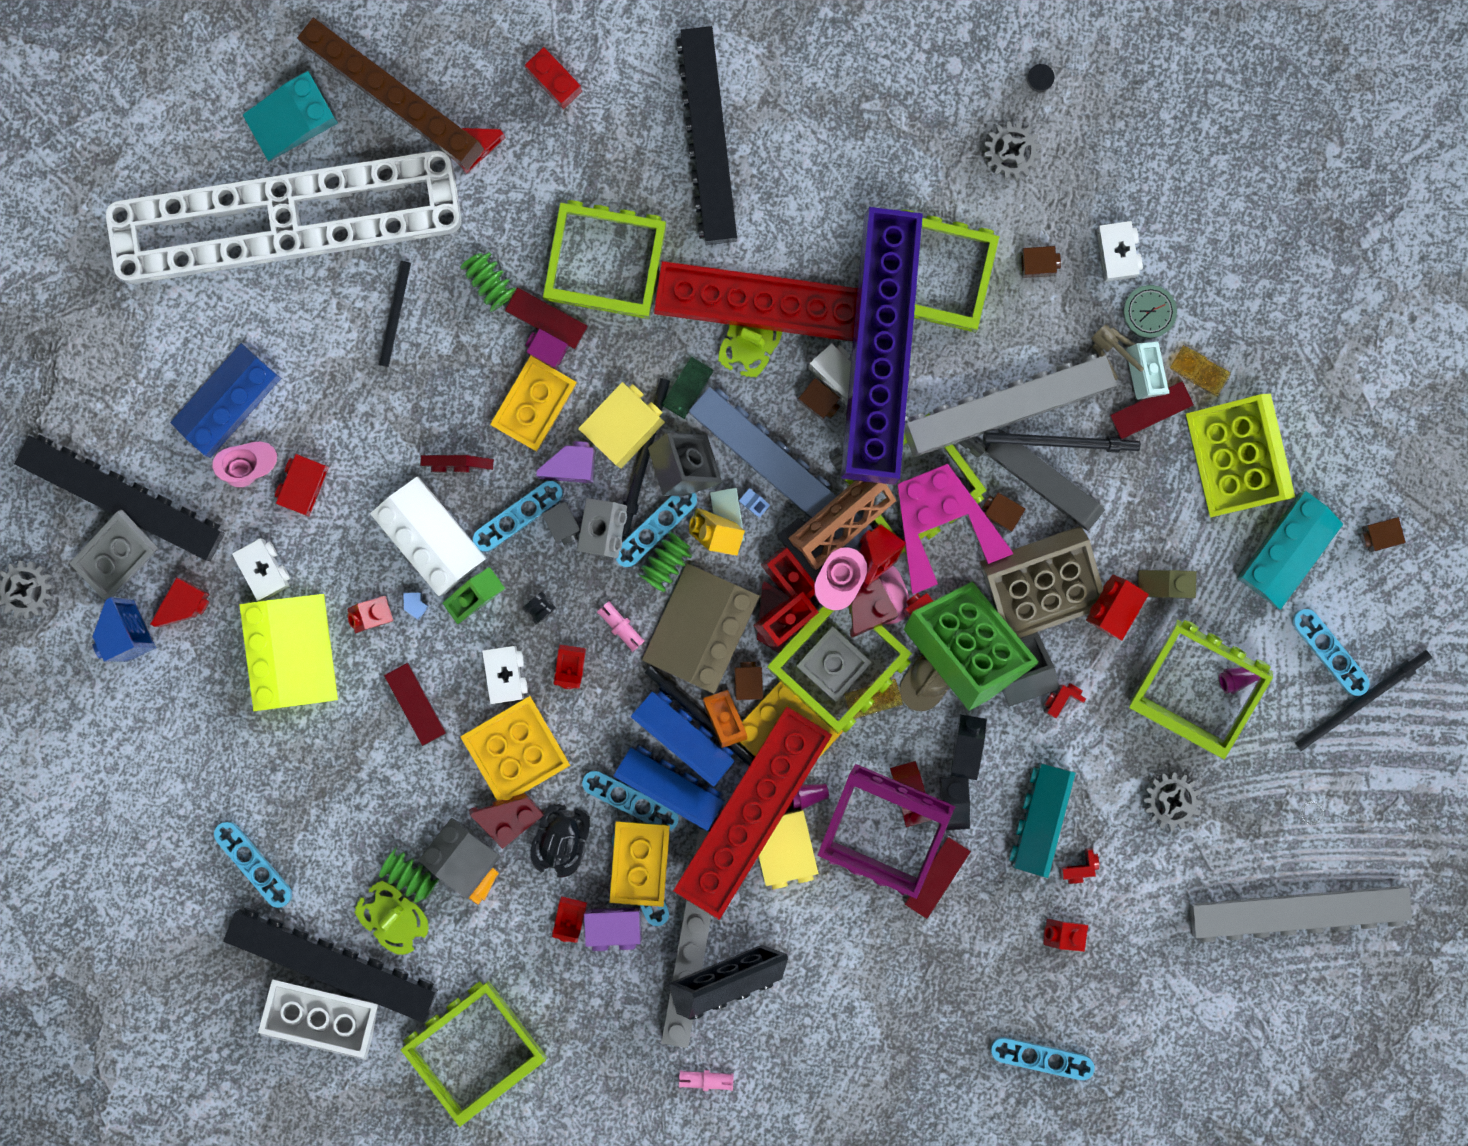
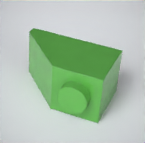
[442,567,505,624]

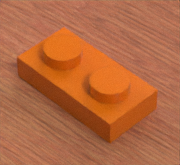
[703,690,747,748]

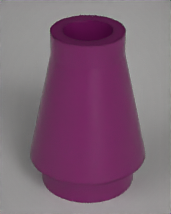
[1219,667,1260,694]
[790,783,829,811]

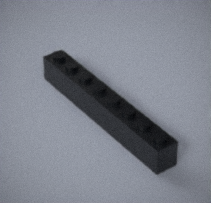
[676,26,737,245]
[14,434,225,562]
[223,907,438,1023]

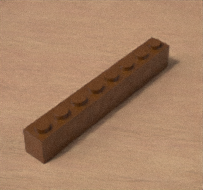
[297,17,484,170]

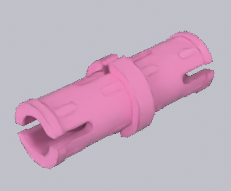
[597,601,645,652]
[679,1070,734,1091]

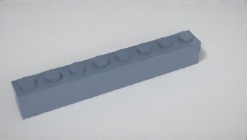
[689,387,873,549]

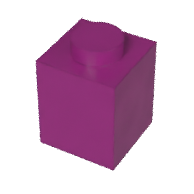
[525,329,569,370]

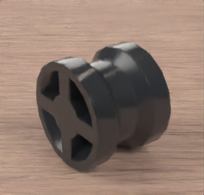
[522,592,556,625]

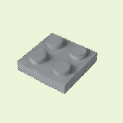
[796,626,872,702]

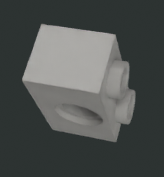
[577,498,627,558]

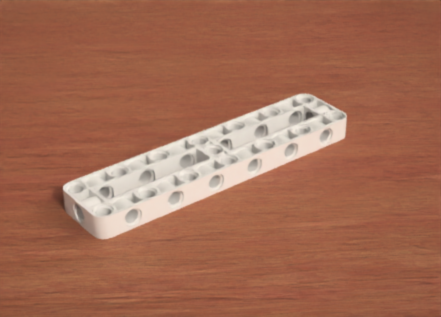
[106,151,461,284]

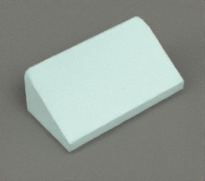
[1126,342,1169,400]
[710,488,745,542]

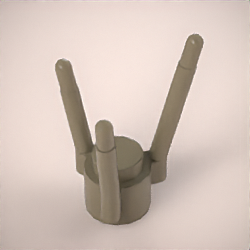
[1091,324,1144,380]

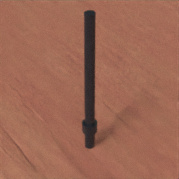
[623,378,670,535]
[983,432,1141,453]
[1295,650,1432,752]
[644,665,755,766]

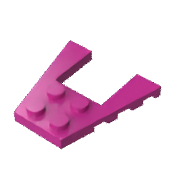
[897,464,1013,595]

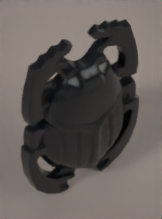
[530,804,590,878]

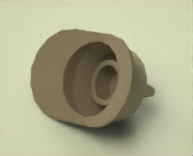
[900,655,950,711]

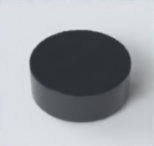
[1027,64,1055,92]

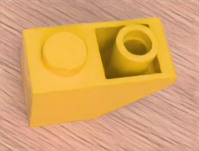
[689,508,745,556]

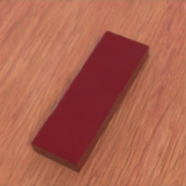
[505,288,588,350]
[1109,381,1194,440]
[384,663,446,746]
[904,837,971,919]

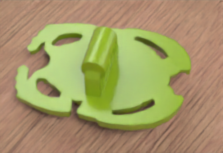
[718,325,782,378]
[354,881,429,955]

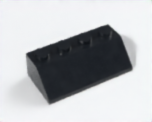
[668,945,788,1020]

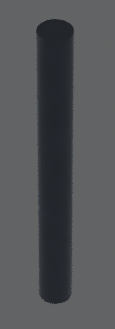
[378,261,411,367]

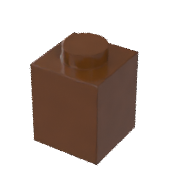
[1021,246,1061,278]
[798,378,841,421]
[981,492,1026,533]
[1360,517,1406,552]
[735,662,763,700]

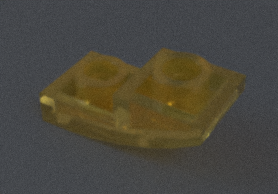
[1170,345,1231,398]

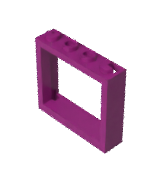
[817,763,956,899]

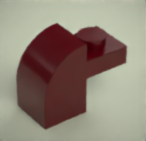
[890,761,932,828]

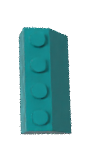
[1237,491,1343,610]
[1009,763,1076,878]

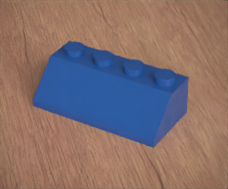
[170,343,282,458]
[92,597,156,662]
[631,691,735,787]
[613,745,724,831]

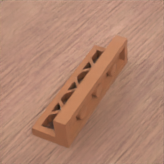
[788,480,897,570]

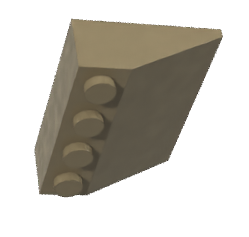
[980,526,1103,638]
[642,563,760,694]

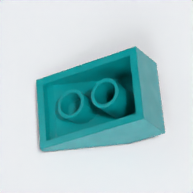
[243,71,338,162]

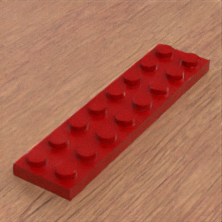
[654,261,858,342]
[672,706,832,920]

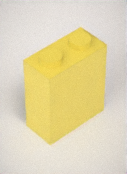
[578,382,665,468]
[759,810,818,890]

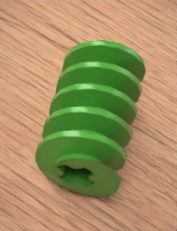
[460,252,516,312]
[638,531,692,592]
[379,847,440,903]

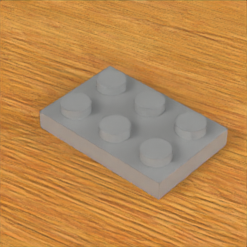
[70,510,158,601]

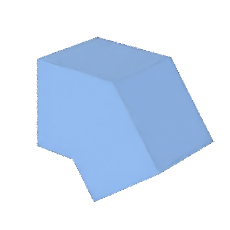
[739,488,770,518]
[403,593,429,620]

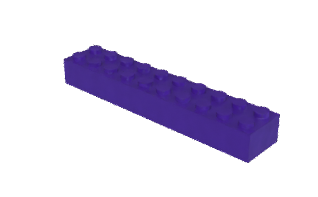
[841,207,923,485]

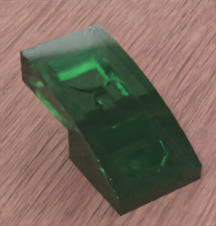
[662,357,714,419]

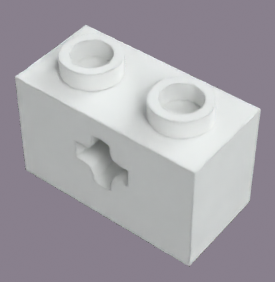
[1096,221,1143,282]
[232,538,290,601]
[482,646,528,704]

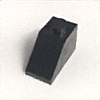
[950,714,987,780]
[939,776,970,830]

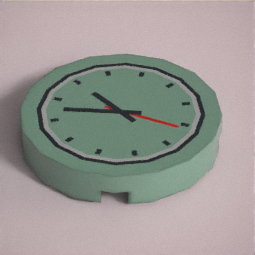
[1123,285,1177,339]

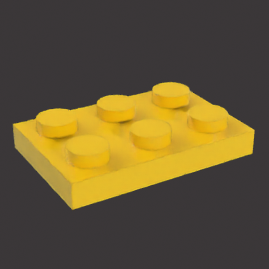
[490,355,577,452]
[610,821,670,907]

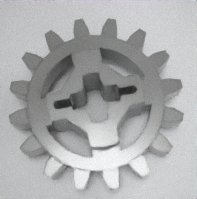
[983,121,1042,181]
[0,561,55,619]
[1143,772,1203,831]

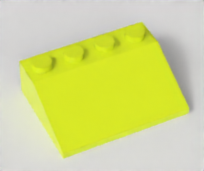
[1186,393,1296,518]
[239,594,338,711]

